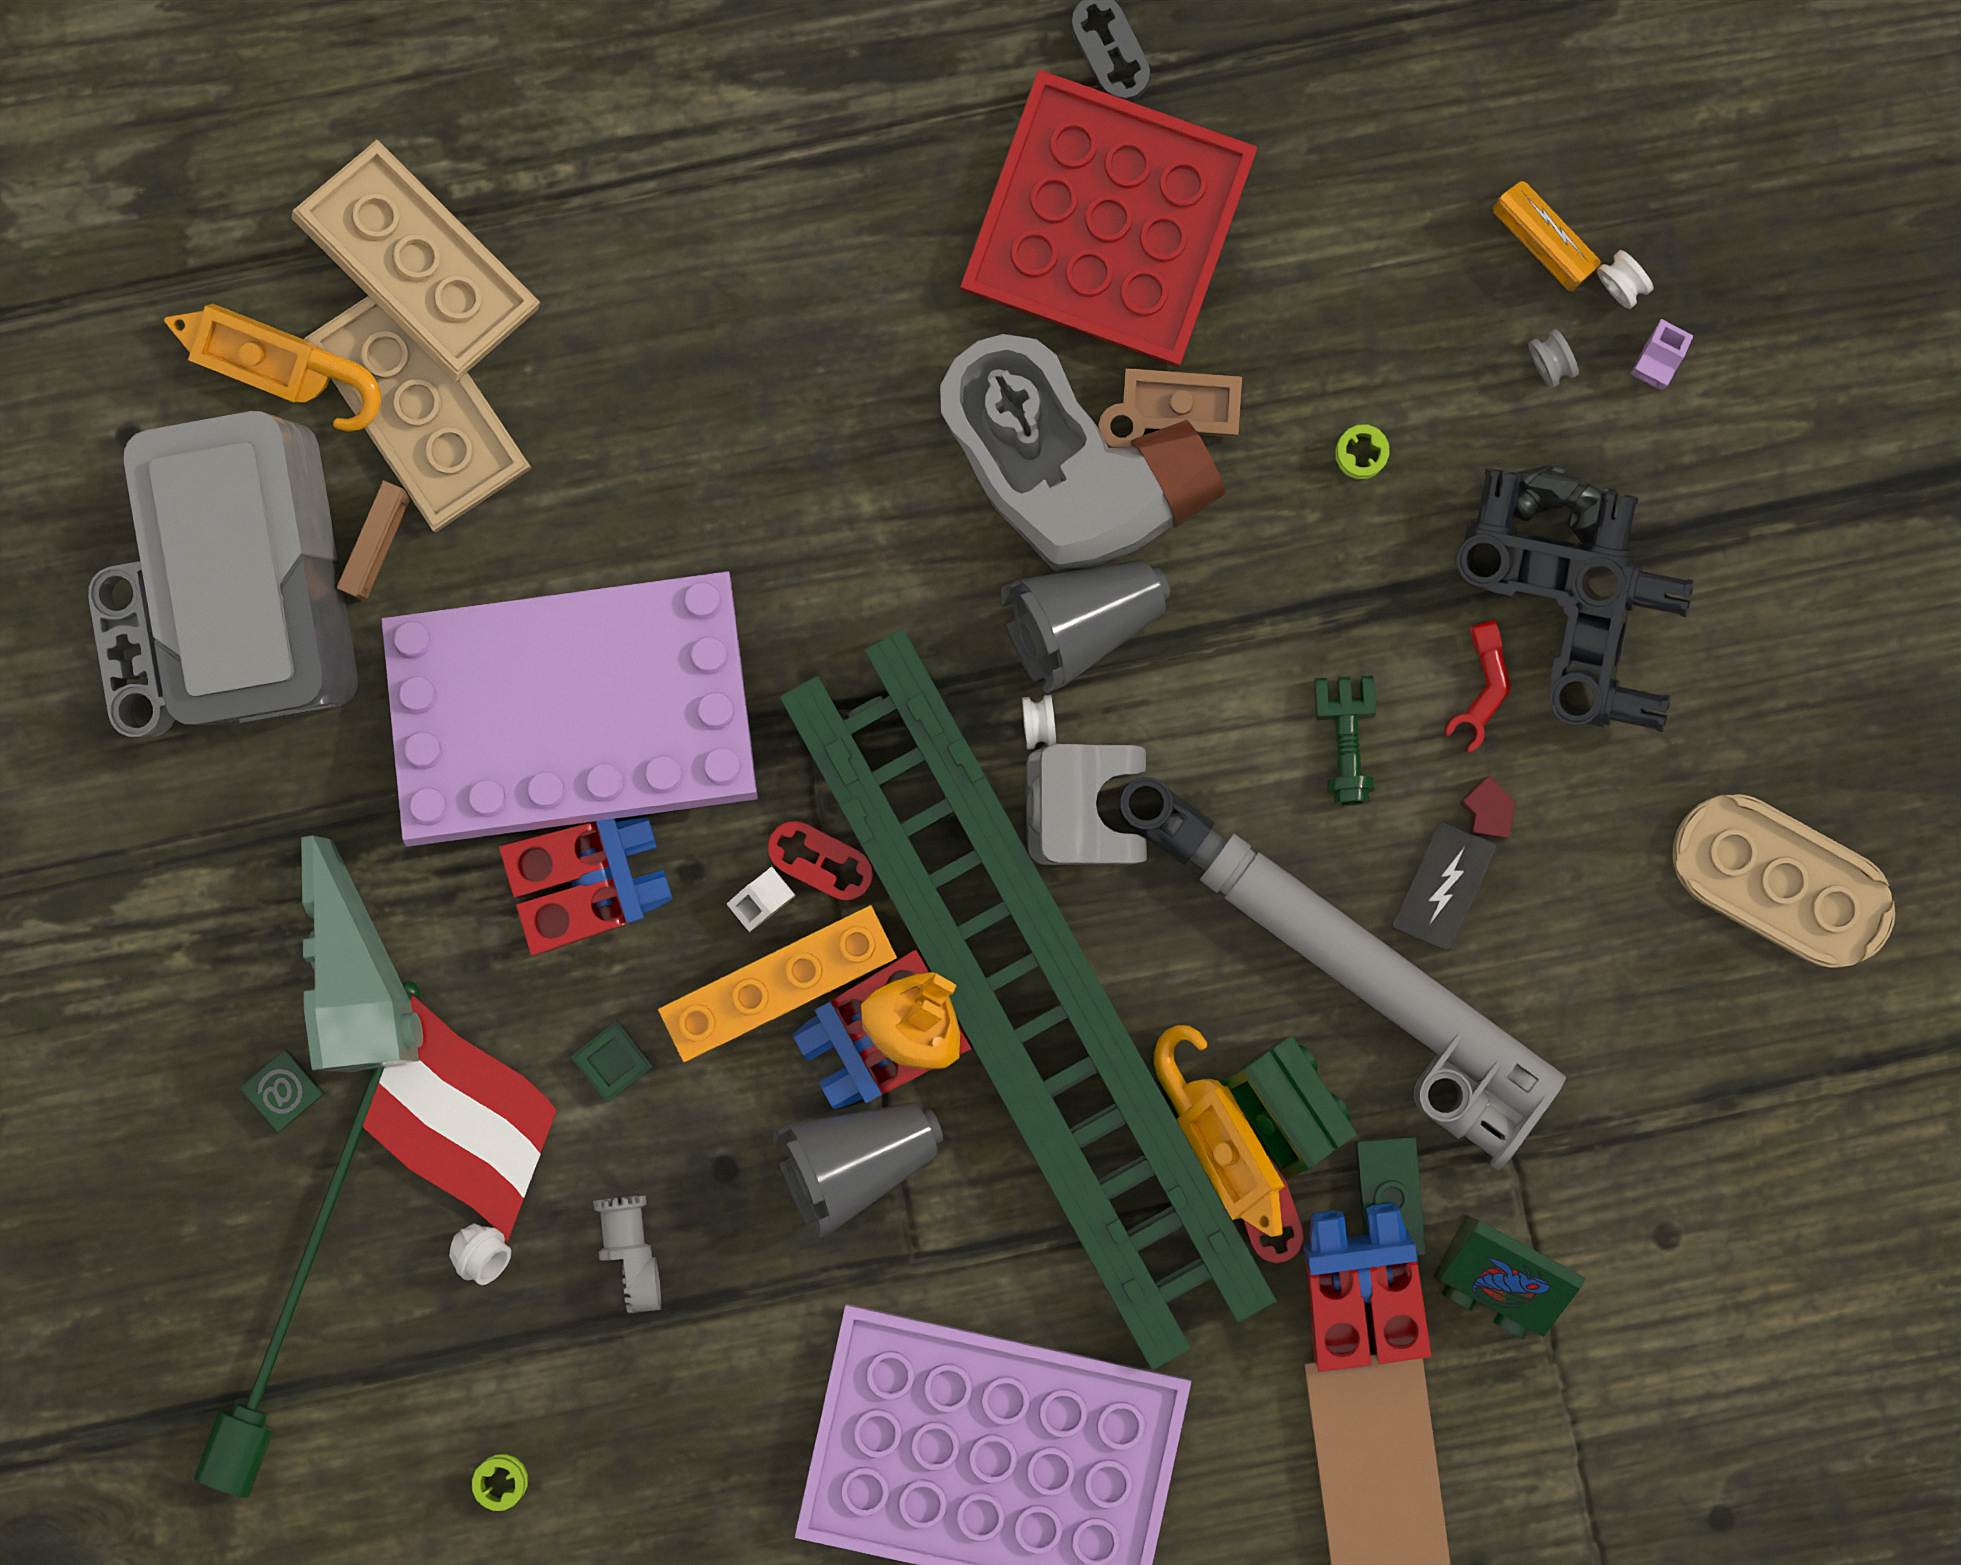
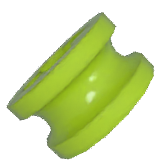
[1335,425,1389,480]
[472,1454,528,1511]

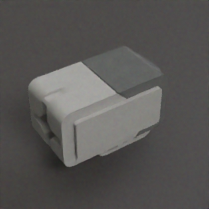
[88,411,358,737]

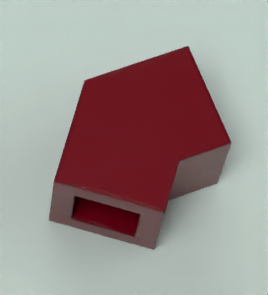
[1459,775,1515,839]

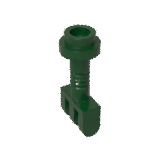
[1314,675,1376,806]

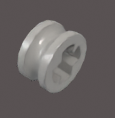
[1528,329,1579,389]

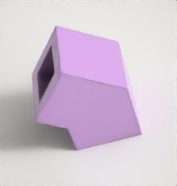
[1630,319,1693,391]

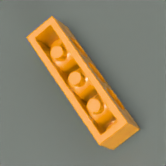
[658,905,898,1062]

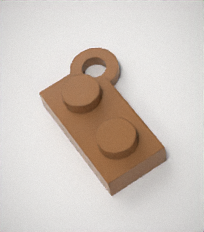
[1098,368,1242,448]

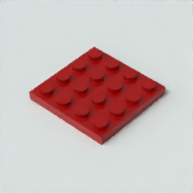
[960,69,1258,368]

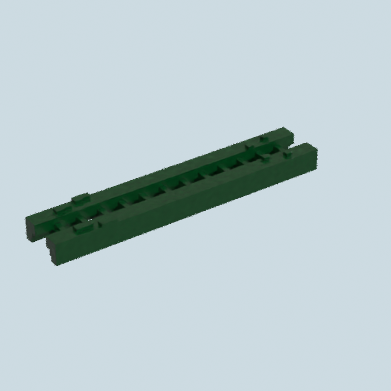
[780,629,1276,1370]

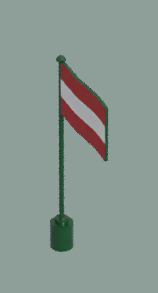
[193,981,557,1498]

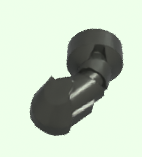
[1514,465,1620,545]

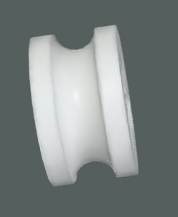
[1597,250,1654,309]
[1022,695,1056,750]

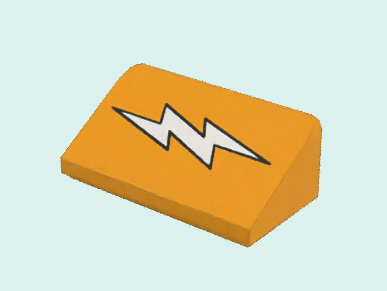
[1492,181,1601,292]

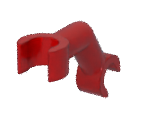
[1444,620,1511,752]

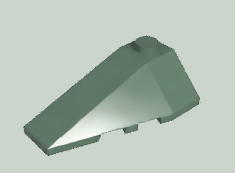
[301,835,423,1072]

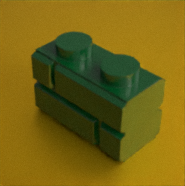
[1221,1035,1357,1180]

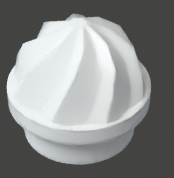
[449,1223,511,1285]

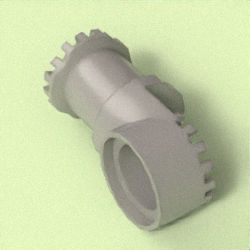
[593,1195,661,1313]

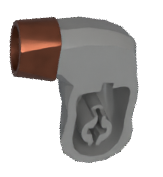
[940,334,1225,573]

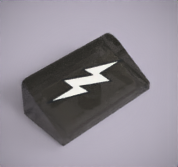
[1392,821,1497,952]

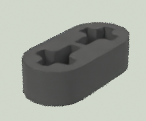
[1071,0,1150,102]

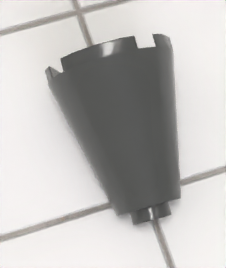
[1000,560,1170,693]
[772,1102,943,1238]

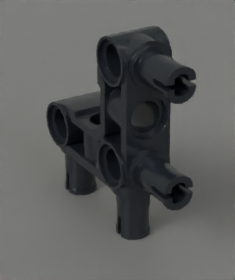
[1457,468,1694,732]

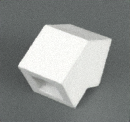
[727,867,796,932]

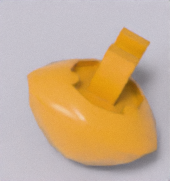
[861,972,960,1069]

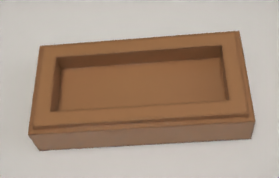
[337,480,411,602]

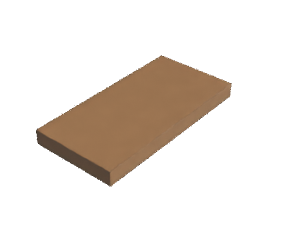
[1303,1353,1451,1565]

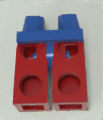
[499,818,673,957]
[792,949,973,1109]
[1303,1203,1432,1372]

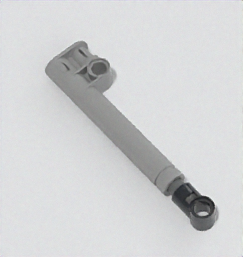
[1118,777,1566,1171]

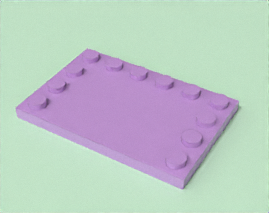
[382,571,758,847]
[795,1304,1192,1565]

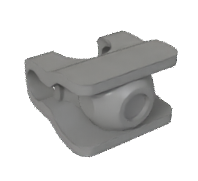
[1026,744,1147,865]

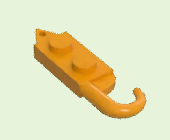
[164,304,381,432]
[1153,1025,1285,1237]

